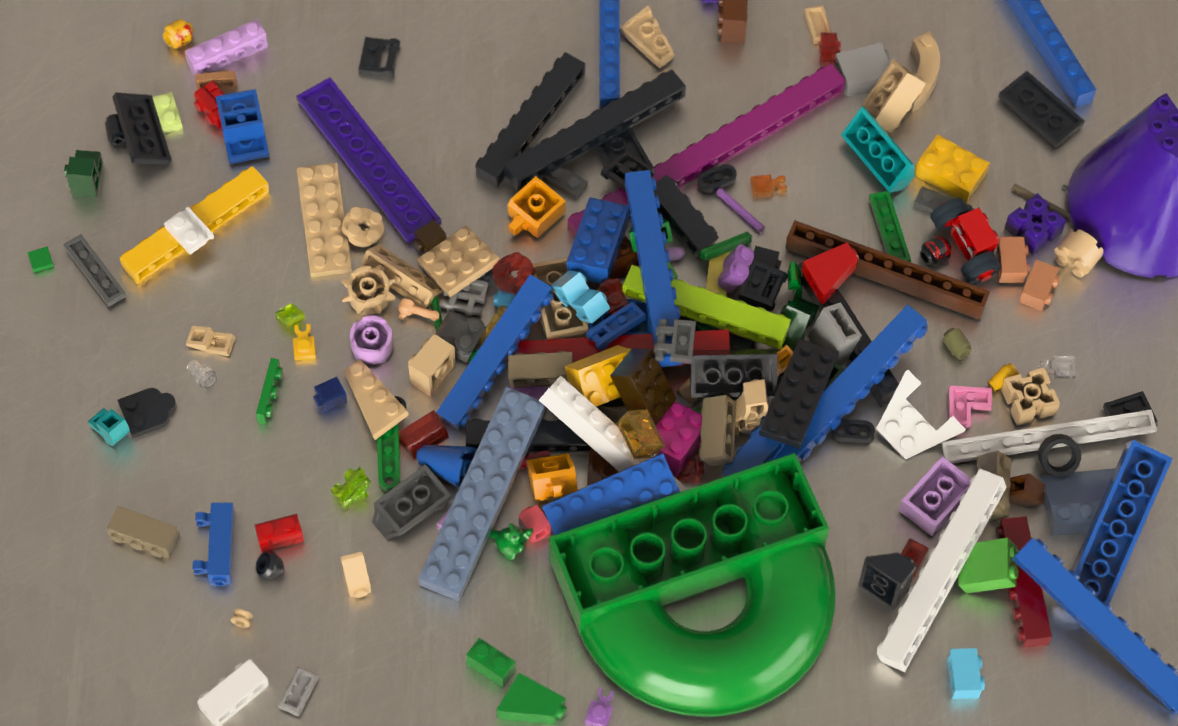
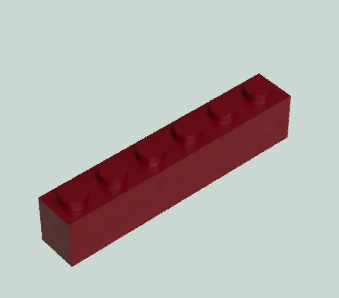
[996,516,1052,648]

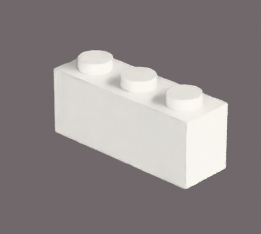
[197,659,269,726]

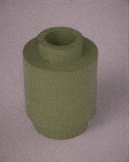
[942,328,972,360]

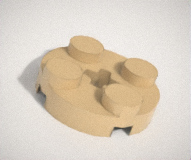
[342,207,384,247]

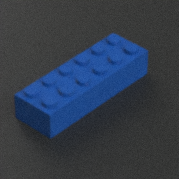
[542,453,680,535]

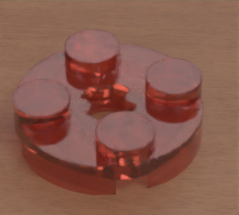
[492,252,535,295]

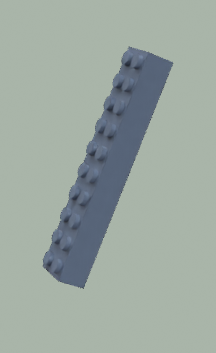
[418,387,546,602]

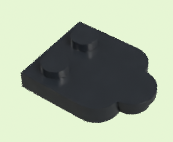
[117,388,176,439]

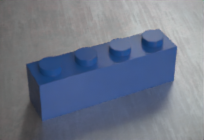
[721,417,786,477]

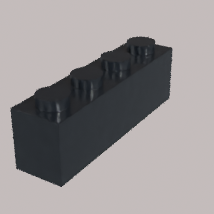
[654,174,719,257]

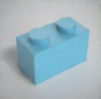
[947,648,985,699]

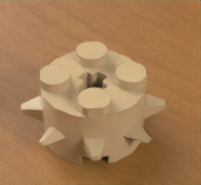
[341,266,396,316]

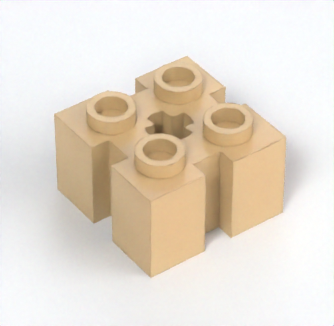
[1001,367,1060,426]

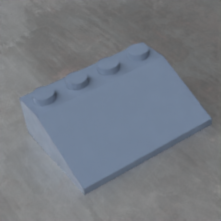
[1039,468,1116,536]

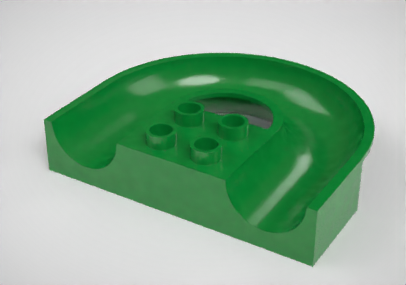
[549,453,835,717]

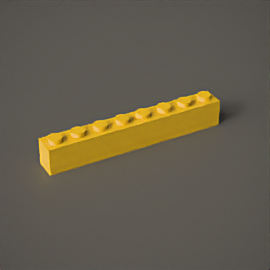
[119,166,269,284]

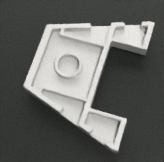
[875,370,966,459]

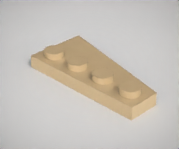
[343,359,409,440]

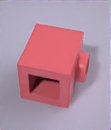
[519,505,551,544]

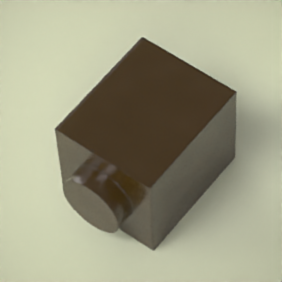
[413,219,447,254]

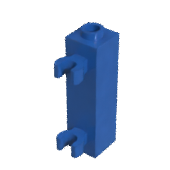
[192,503,235,586]

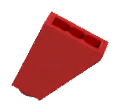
[802,242,858,304]

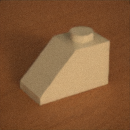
[341,551,371,598]

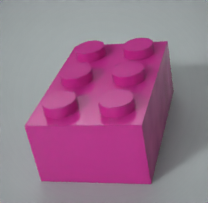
[641,401,702,476]

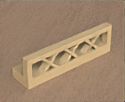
[360,245,443,309]

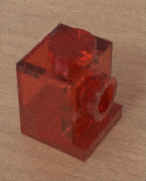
[819,33,841,63]

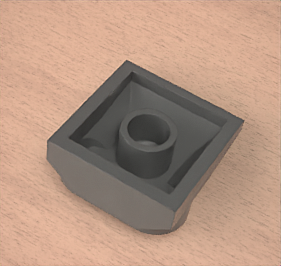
[435,310,487,363]

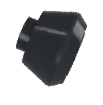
[255,550,284,580]

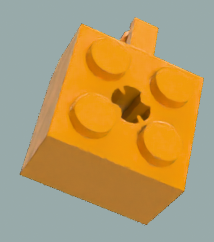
[508,176,566,239]
[526,453,578,500]

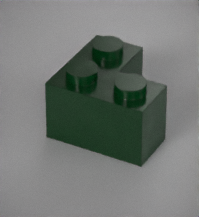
[64,150,103,197]
[780,296,819,352]

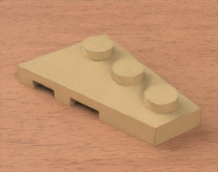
[620,5,674,69]

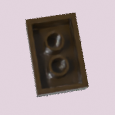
[610,349,676,426]

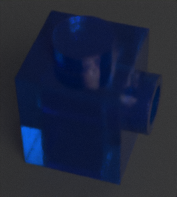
[312,377,347,413]

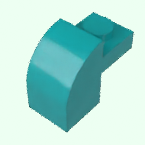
[88,408,130,446]

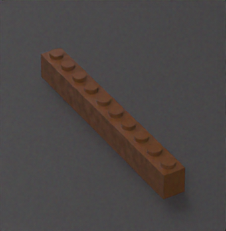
[785,220,990,320]

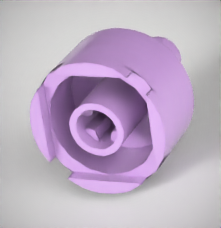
[350,315,393,365]

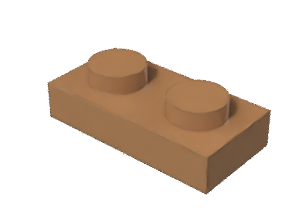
[195,70,237,90]

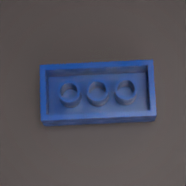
[567,197,629,285]

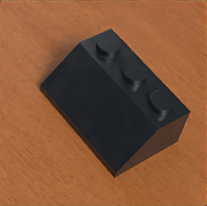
[858,553,916,610]

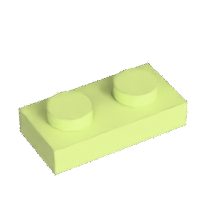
[153,92,183,134]

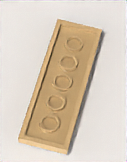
[297,163,352,277]

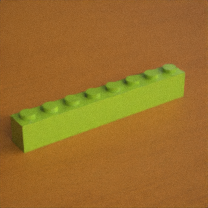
[622,265,791,350]

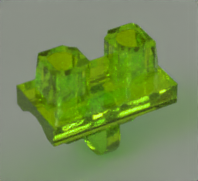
[331,467,371,510]

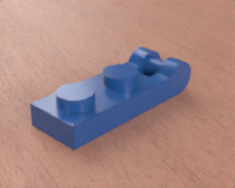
[586,301,646,351]

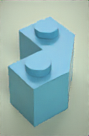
[551,270,610,323]

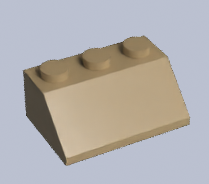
[859,59,926,134]

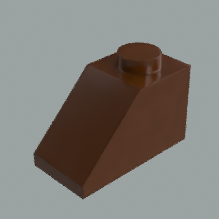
[1009,473,1045,507]

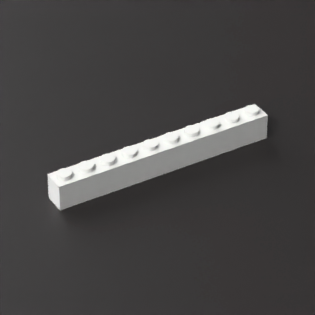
[877,469,1007,672]

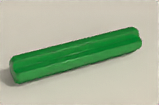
[699,232,752,261]

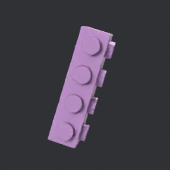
[185,19,268,76]

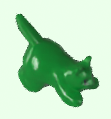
[489,523,533,560]

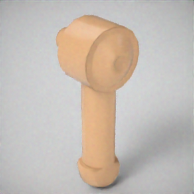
[397,298,440,321]

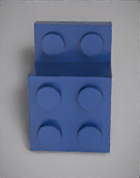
[216,89,270,164]

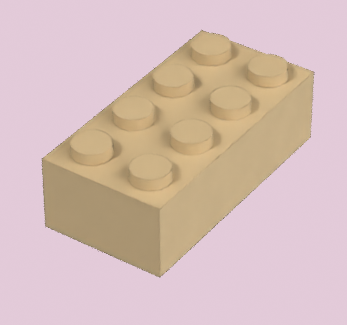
[529,257,588,340]

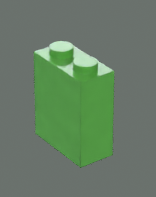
[958,538,1019,594]

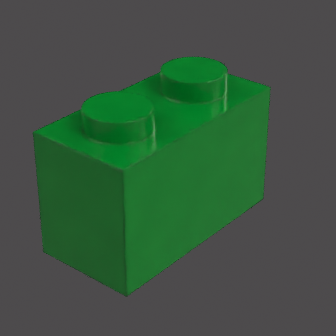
[466,638,516,688]

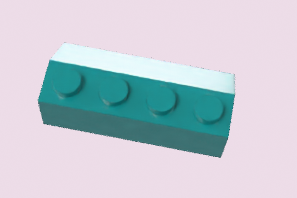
[841,106,915,193]

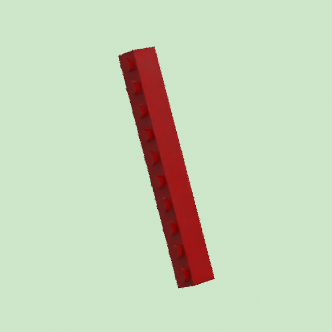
[518,329,730,366]

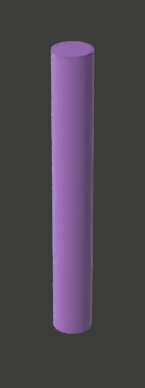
[716,188,765,233]

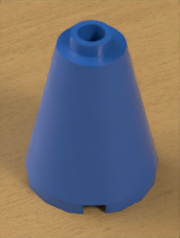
[416,445,477,488]

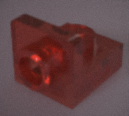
[599,278,628,315]
[673,455,704,484]

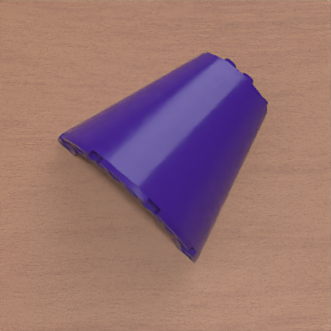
[1067,93,1178,278]

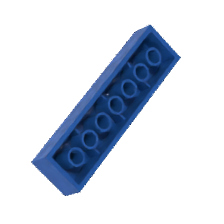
[1071,440,1173,604]

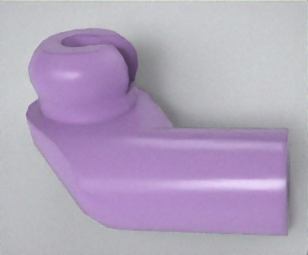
[664,247,685,262]

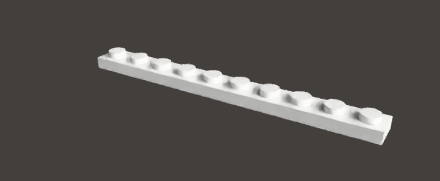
[941,410,1157,464]

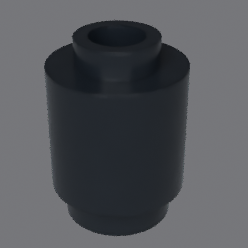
[105,114,125,145]

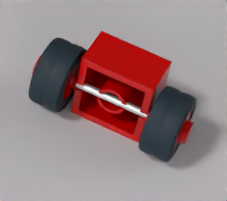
[930,198,1001,285]

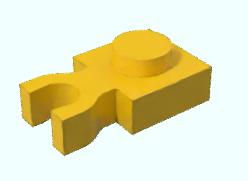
[293,324,316,361]

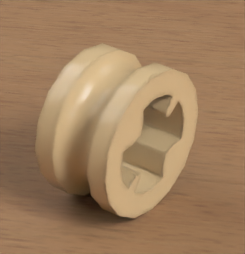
[231,609,253,628]

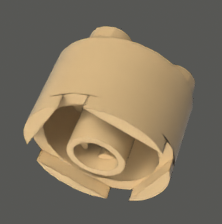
[1055,229,1104,278]

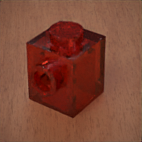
[901,538,929,577]

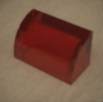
[398,410,449,460]

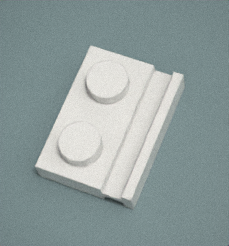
[164,207,214,254]

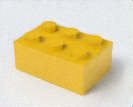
[915,134,990,203]
[565,345,631,407]

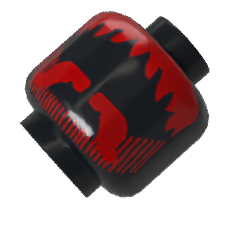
[920,236,952,266]

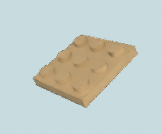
[416,225,501,297]

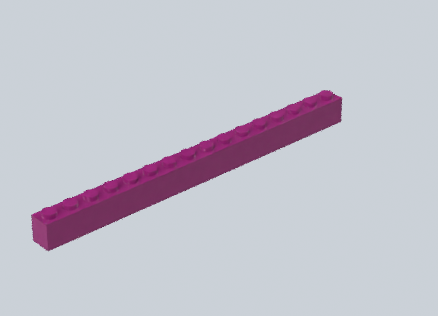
[567,64,846,238]

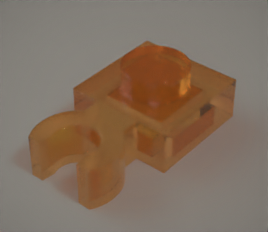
[750,175,787,198]

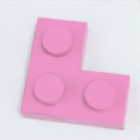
[948,386,992,428]

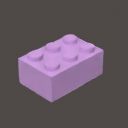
[899,456,971,537]

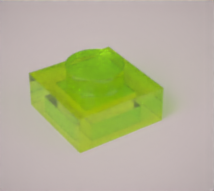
[275,303,305,328]

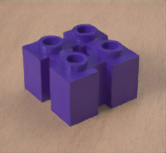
[1004,193,1066,255]

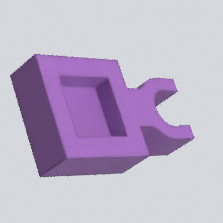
[585,687,614,726]

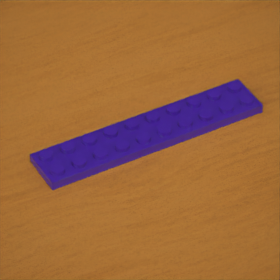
[296,77,442,244]

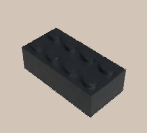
[690,349,777,398]

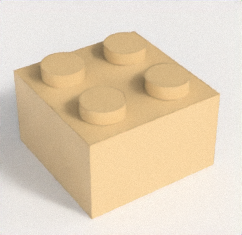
[408,334,456,397]

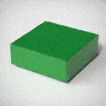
[27,246,54,273]

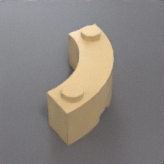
[910,31,940,113]
[735,379,768,438]

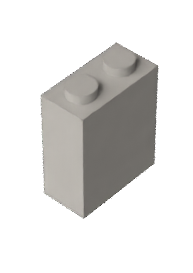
[834,43,890,97]
[808,302,862,365]

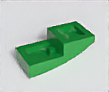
[787,261,802,299]

